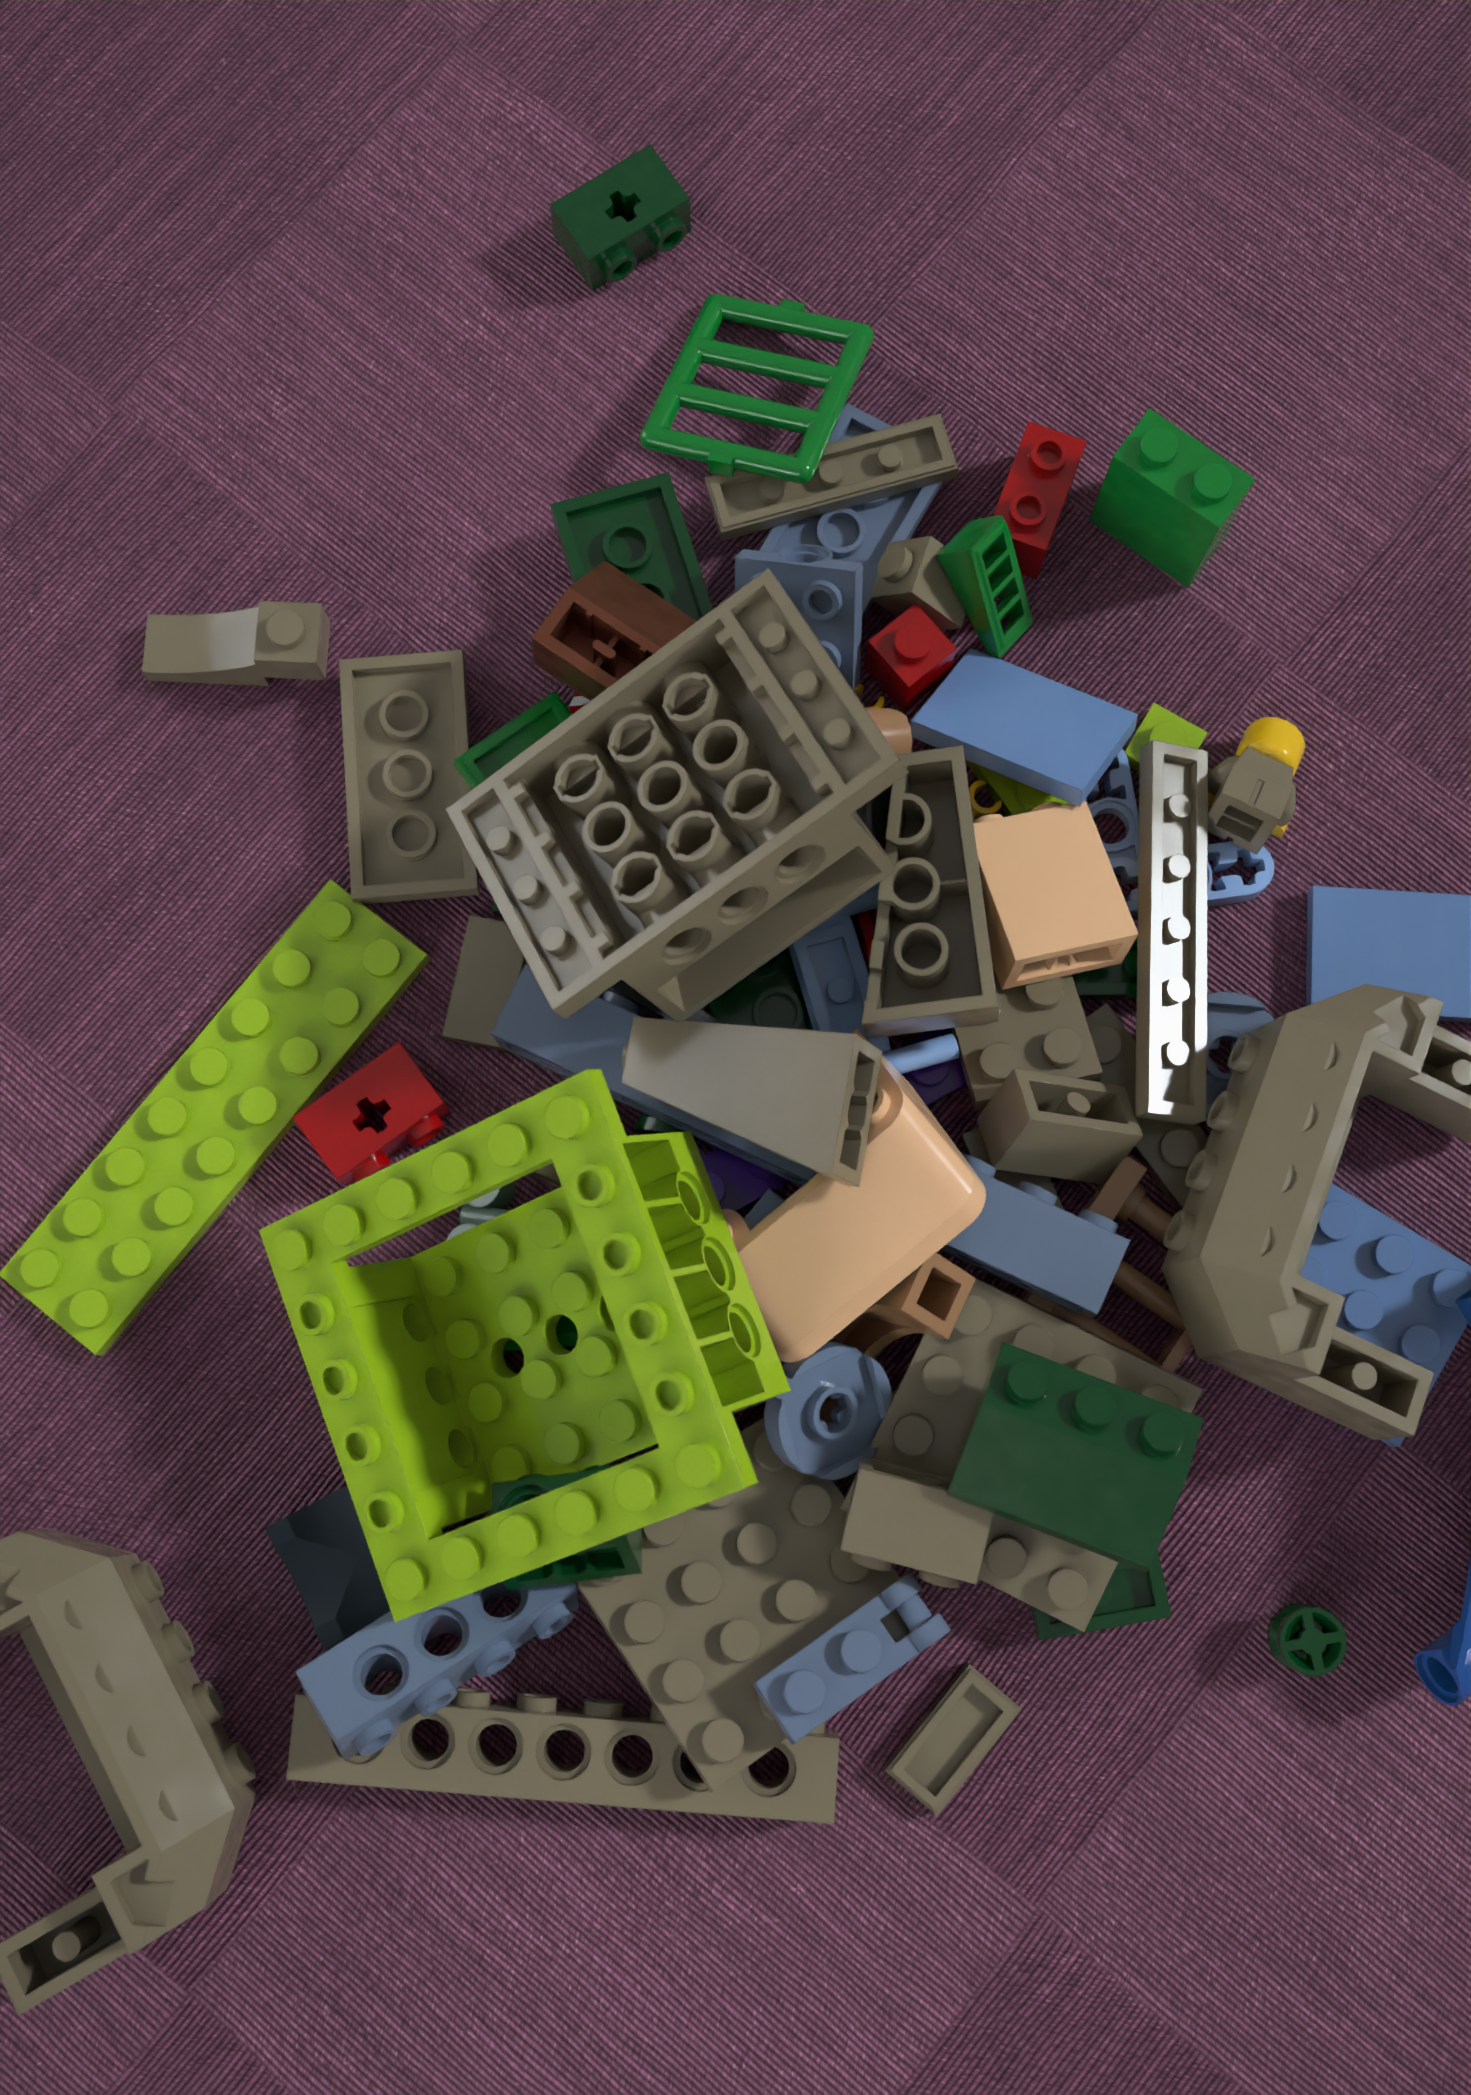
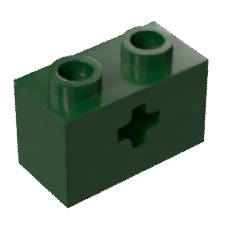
[550,144,691,291]

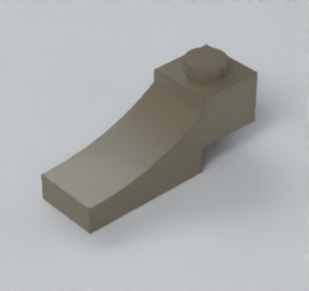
[142,601,331,686]

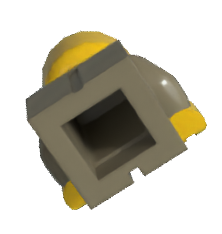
[1208,717,1305,855]

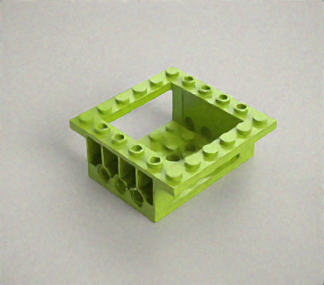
[259,1069,791,1622]

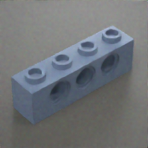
[295,1581,579,1761]

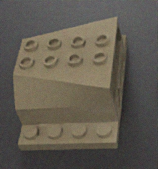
[446,568,909,1021]

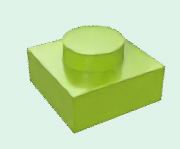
[1125,703,1208,772]

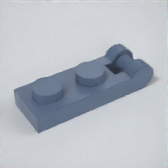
[753,1572,951,1745]

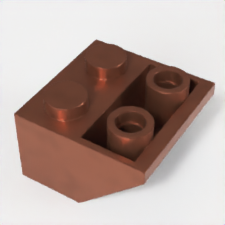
[532,561,697,701]

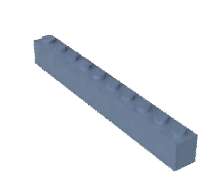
[491,964,1130,1320]

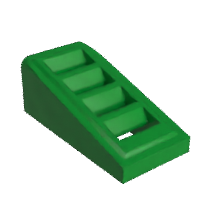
[936,515,1034,658]

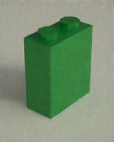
[1089,408,1255,588]

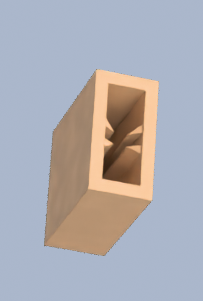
[973,801,1138,990]

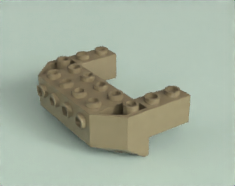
[1161,984,1471,1440]
[0,1528,256,2016]

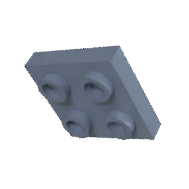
[735,544,863,690]

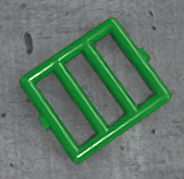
[640,293,874,484]

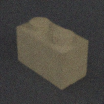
[977,1068,1143,1184]
[840,1456,993,1588]

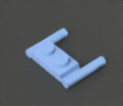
[788,882,959,1074]

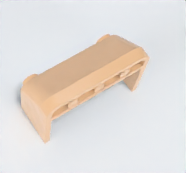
[721,1029,986,1363]

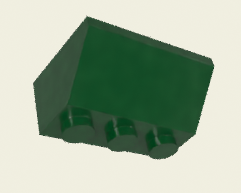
[946,1342,1203,1573]

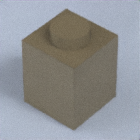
[869,536,966,630]

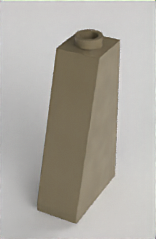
[621,1017,882,1187]

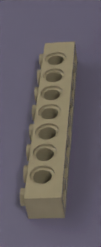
[286,1682,840,1824]

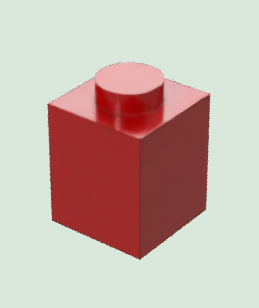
[864,603,957,712]

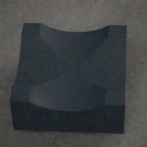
[265,1485,391,1651]

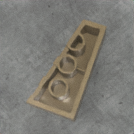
[862,745,998,1039]

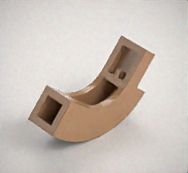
[819,1253,976,1425]

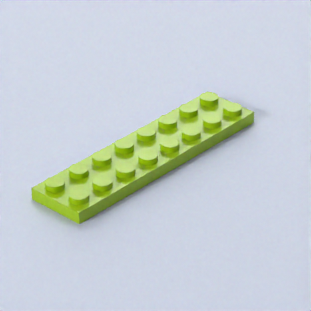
[0,879,430,1356]

